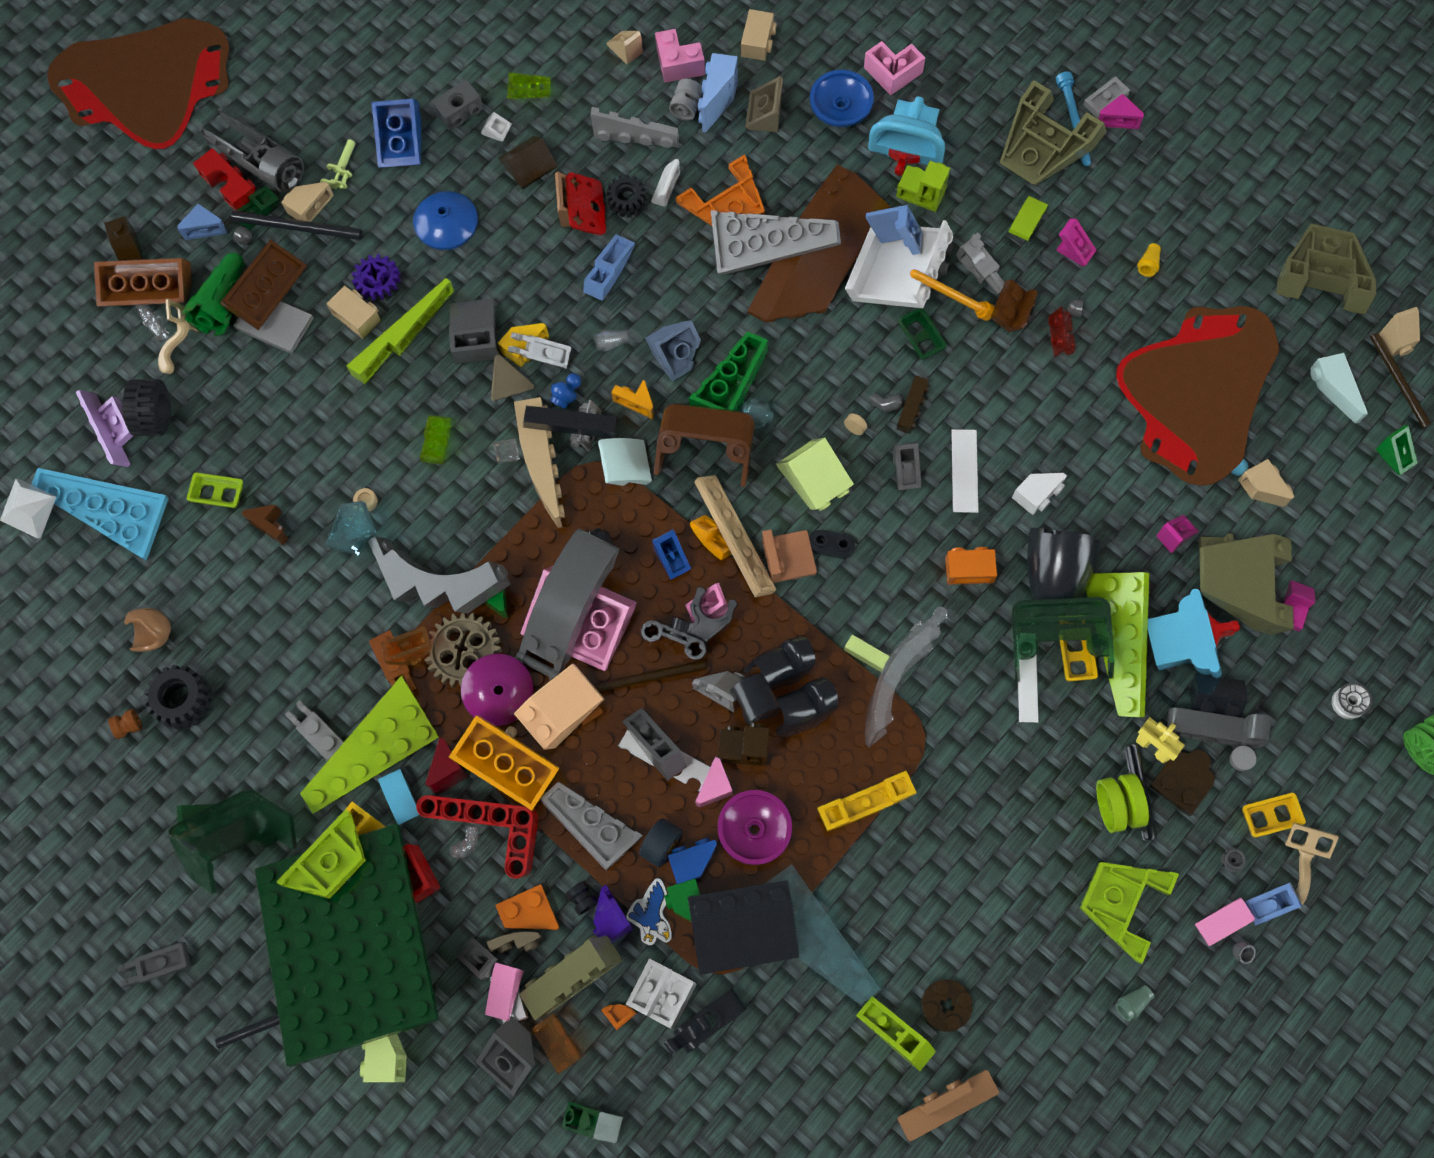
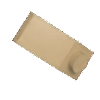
[281,182,334,222]
[1379,307,1420,356]

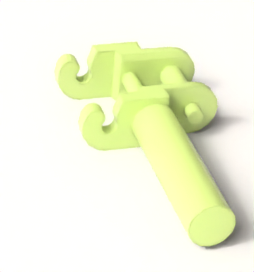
[320,139,356,190]

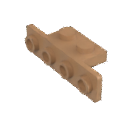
[897,1070,999,1141]

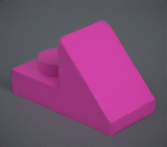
[1057,219,1097,266]
[1283,580,1315,632]

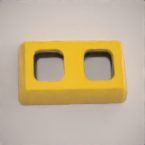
[1059,627,1098,682]
[1242,793,1306,837]

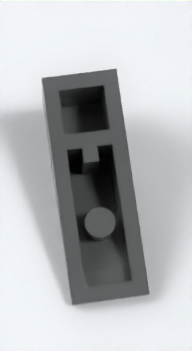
[622,708,687,781]

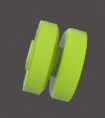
[1096,773,1149,833]

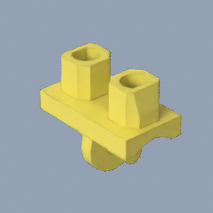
[1136,717,1185,763]

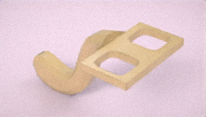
[158,299,199,374]
[1285,823,1339,908]

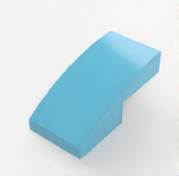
[378,768,420,825]

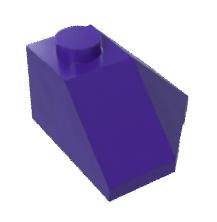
[593,885,634,943]

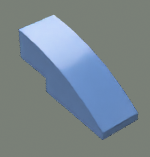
[583,234,635,301]

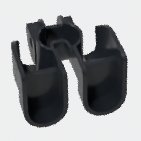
[730,635,838,737]

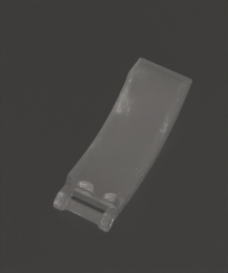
[865,607,948,747]

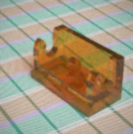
[532,1014,582,1075]

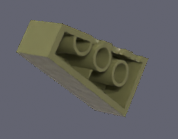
[519,935,623,1020]

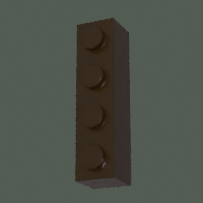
[896,375,930,434]

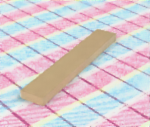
[694,475,776,597]

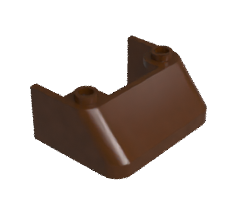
[654,403,755,487]

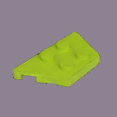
[277,809,366,899]

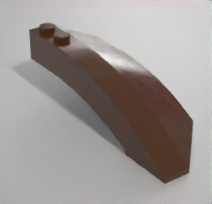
[747,164,890,323]

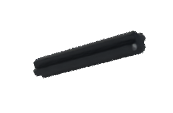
[1124,745,1157,841]

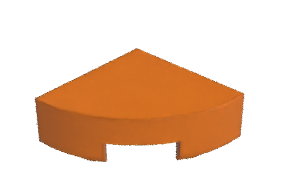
[601,1004,637,1030]

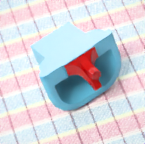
[868,96,945,176]
[1148,589,1240,678]

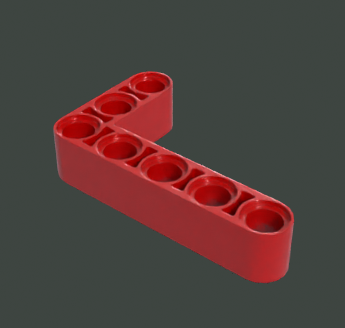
[416,795,538,879]

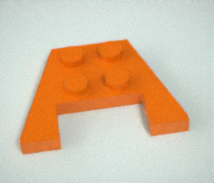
[676,155,765,226]

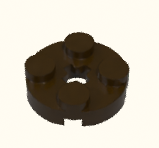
[921,980,972,1032]

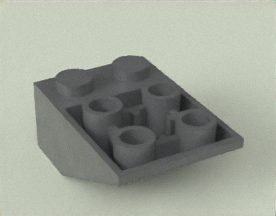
[449,298,499,364]

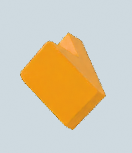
[611,380,655,419]

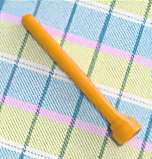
[910,269,995,321]

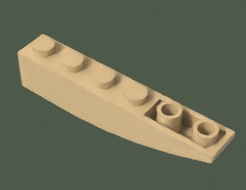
[514,397,565,528]

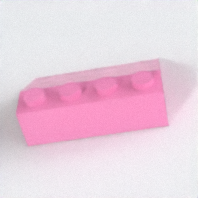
[520,566,637,671]

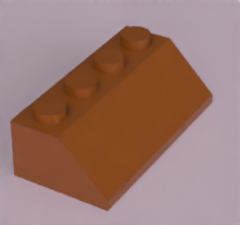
[94,258,192,307]

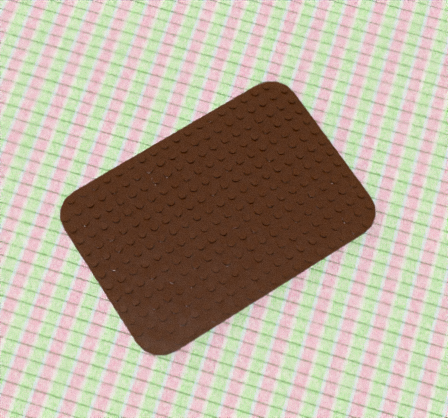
[396,461,926,975]

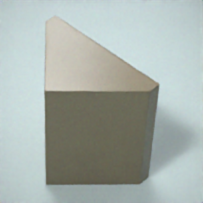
[745,76,783,132]

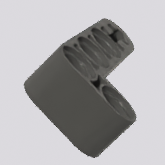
[1167,708,1271,749]

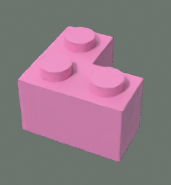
[655,29,705,83]
[864,41,925,96]

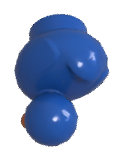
[550,373,581,409]

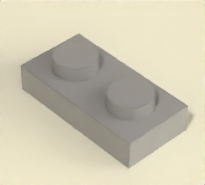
[1083,76,1130,119]

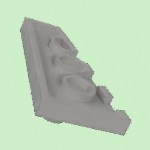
[591,107,679,148]
[540,782,643,871]

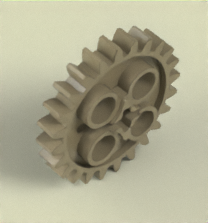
[424,613,502,688]

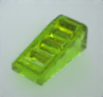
[507,72,550,99]

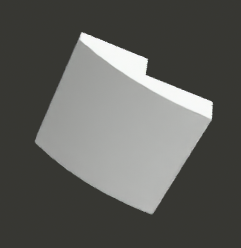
[626,959,697,1030]

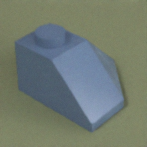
[645,320,701,381]

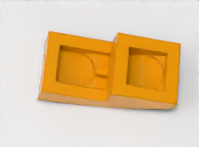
[690,515,732,560]

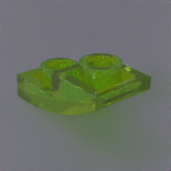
[420,415,451,464]

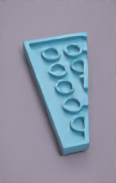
[31,468,169,561]

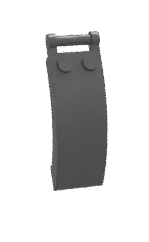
[515,529,619,680]

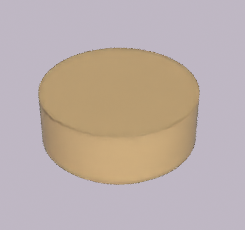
[844,413,867,435]
[353,488,378,512]

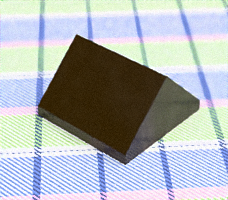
[498,136,557,190]

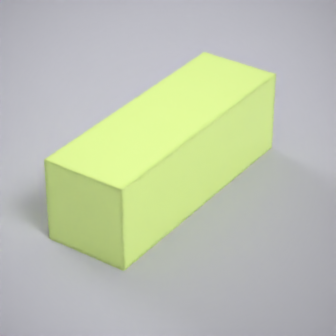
[844,635,891,673]

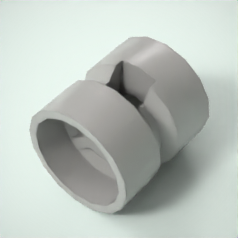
[669,79,703,120]

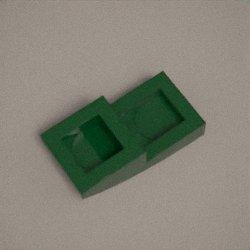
[236,186,280,230]

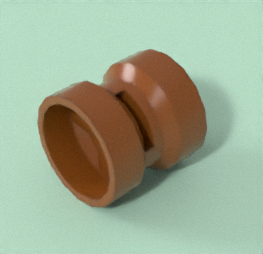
[108,708,142,740]

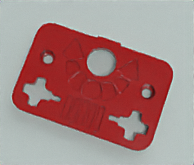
[566,172,606,236]

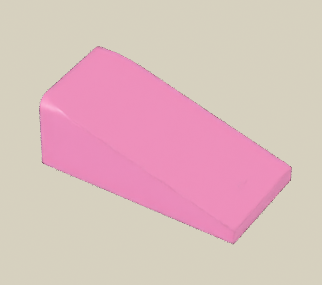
[1195,898,1255,946]
[485,963,524,1021]

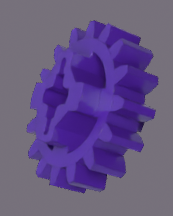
[352,254,401,301]

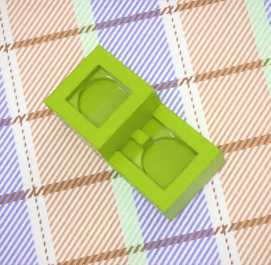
[1009,196,1048,241]

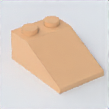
[514,664,604,750]

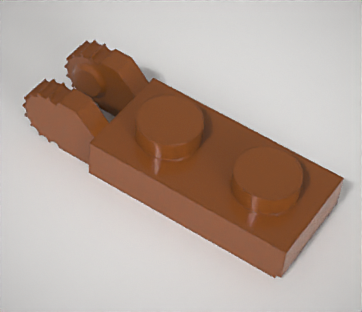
[369,630,416,691]

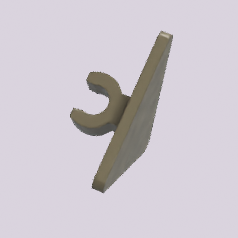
[491,355,534,401]

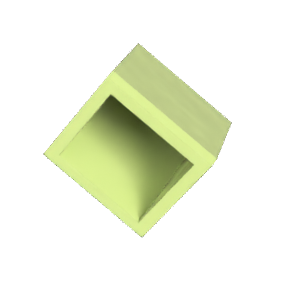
[776,438,854,511]

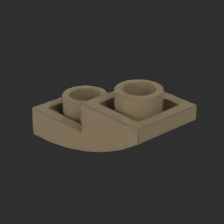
[487,932,543,955]

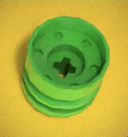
[1403,714,1434,775]

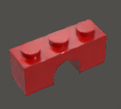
[193,148,256,211]

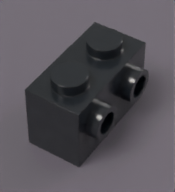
[1190,673,1248,718]

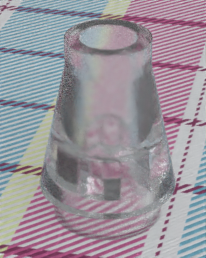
[595,330,629,352]

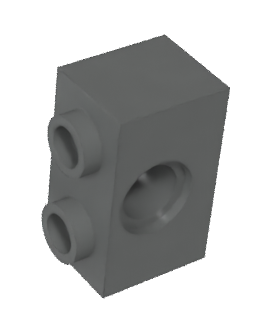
[431,79,484,131]

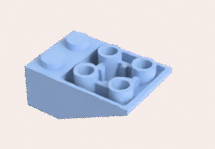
[698,53,738,133]

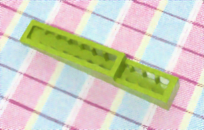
[346,278,454,384]

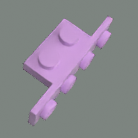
[76,390,134,467]

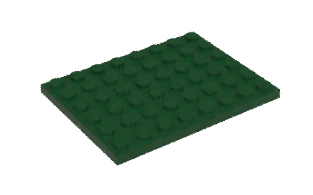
[255,824,439,1068]

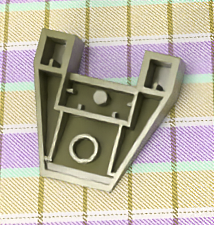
[1000,80,1107,186]
[1276,223,1376,314]
[1200,534,1294,635]

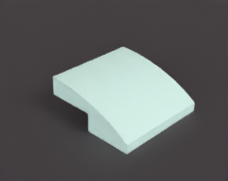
[598,438,652,486]

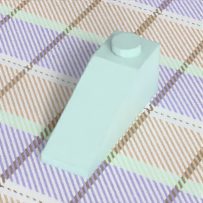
[1310,353,1368,424]

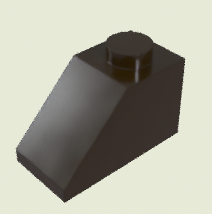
[104,216,144,261]

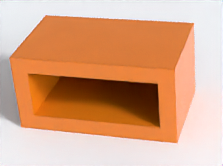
[945,547,997,585]

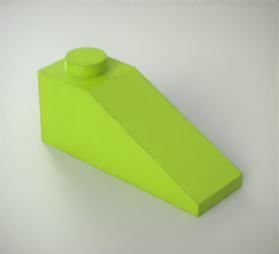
[856,996,936,1071]

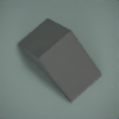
[457,938,503,982]

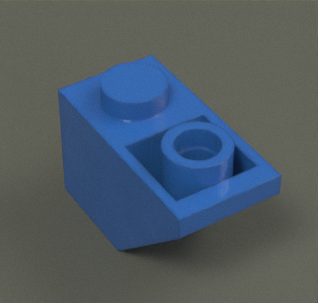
[668,838,717,884]

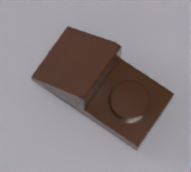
[241,505,289,545]

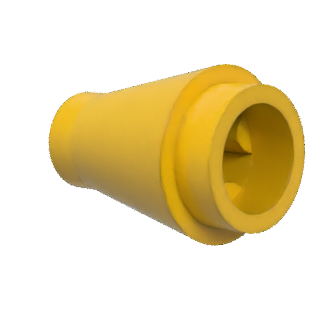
[1137,243,1161,277]

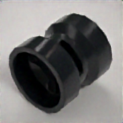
[565,881,598,916]

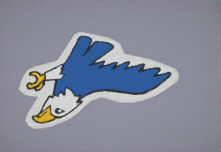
[626,878,671,945]

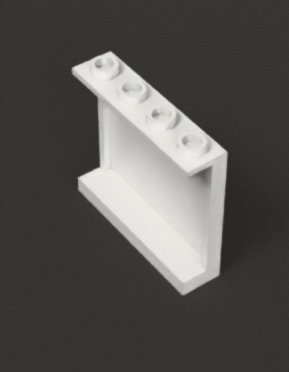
[845,220,953,308]

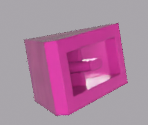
[1098,94,1144,129]
[1156,515,1199,553]

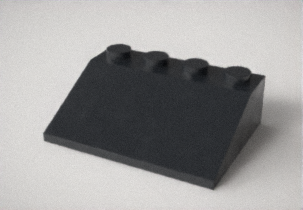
[687,880,800,975]

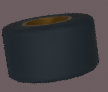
[639,818,683,868]

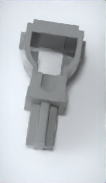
[956,233,1005,295]

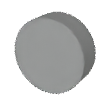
[1229,746,1256,771]

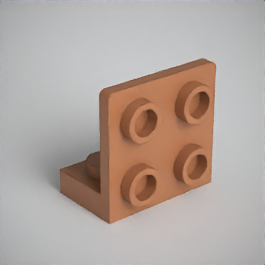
[762,530,817,583]

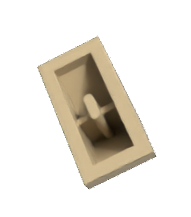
[607,31,643,65]

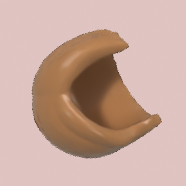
[124,608,171,652]

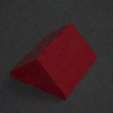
[425,738,469,794]

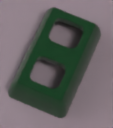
[898,308,947,360]

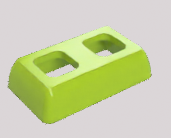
[186,473,243,509]

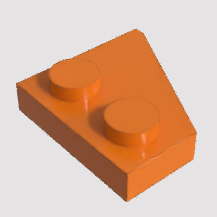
[495,884,560,930]

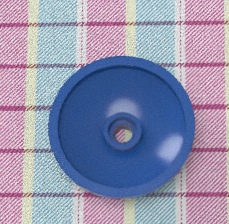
[810,70,874,127]
[413,191,478,250]

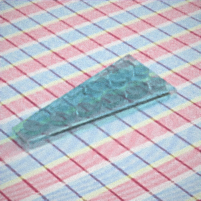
[765,865,881,1005]

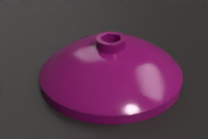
[461,654,533,726]
[718,790,792,865]

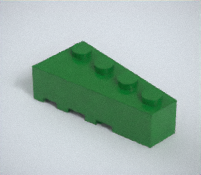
[689,331,768,411]

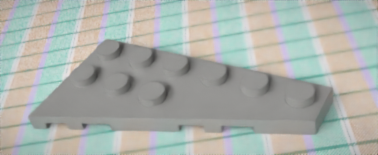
[711,211,841,276]

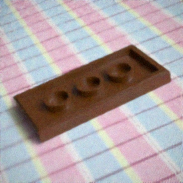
[220,239,308,331]

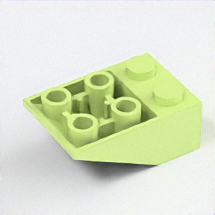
[360,1034,407,1082]

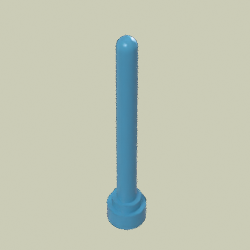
[1055,72,1091,166]

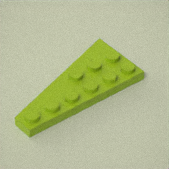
[1086,572,1149,717]
[300,676,440,814]

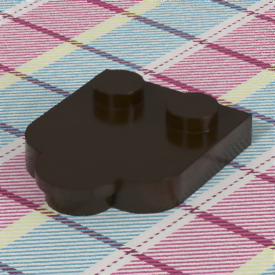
[1149,750,1215,816]

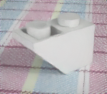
[1012,473,1067,515]

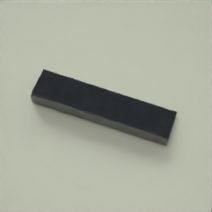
[523,405,617,439]

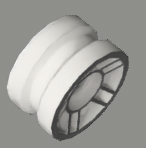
[1332,682,1372,720]

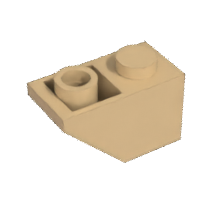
[1238,459,1295,507]

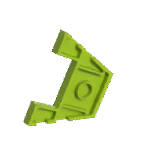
[1080,862,1179,964]

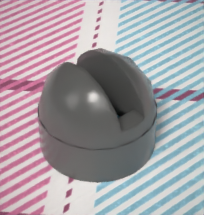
[233,225,252,245]
[1067,299,1084,318]
[1232,942,1256,964]

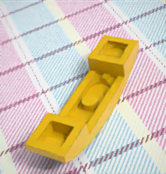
[817,771,917,831]

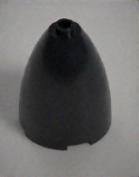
[1027,528,1101,624]

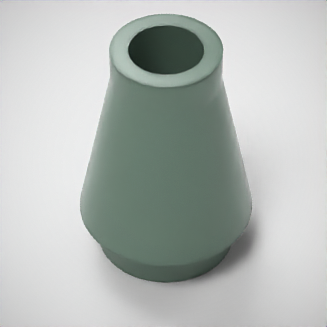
[1116,985,1154,1021]

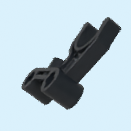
[641,587,738,660]
[664,988,747,1055]

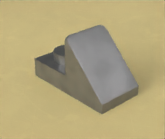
[893,442,921,490]

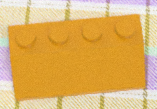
[449,715,559,810]

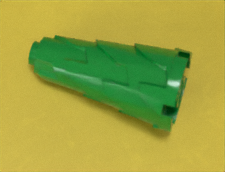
[183,252,245,336]

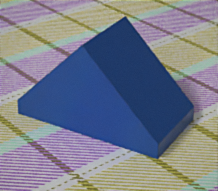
[652,529,691,579]

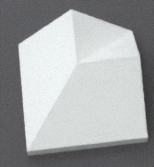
[0,479,56,539]

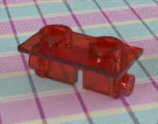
[1048,307,1076,357]

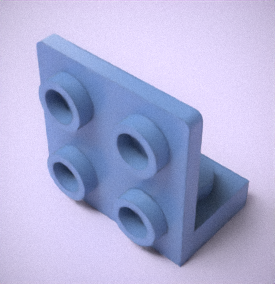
[866,205,923,255]

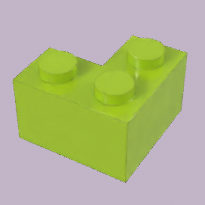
[896,161,950,212]

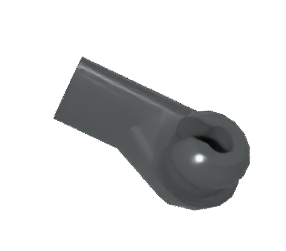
[869,392,904,412]

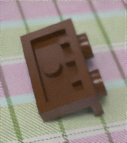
[991,279,1038,332]

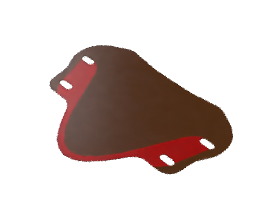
[47,18,229,149]
[1116,306,1279,486]

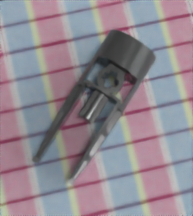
[199,107,304,192]

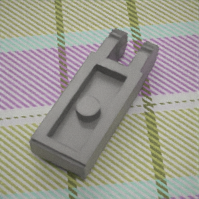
[508,332,571,369]
[285,700,344,761]

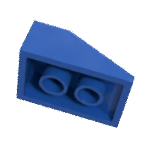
[371,99,421,168]

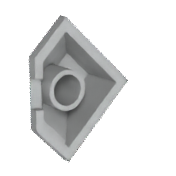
[692,671,746,712]

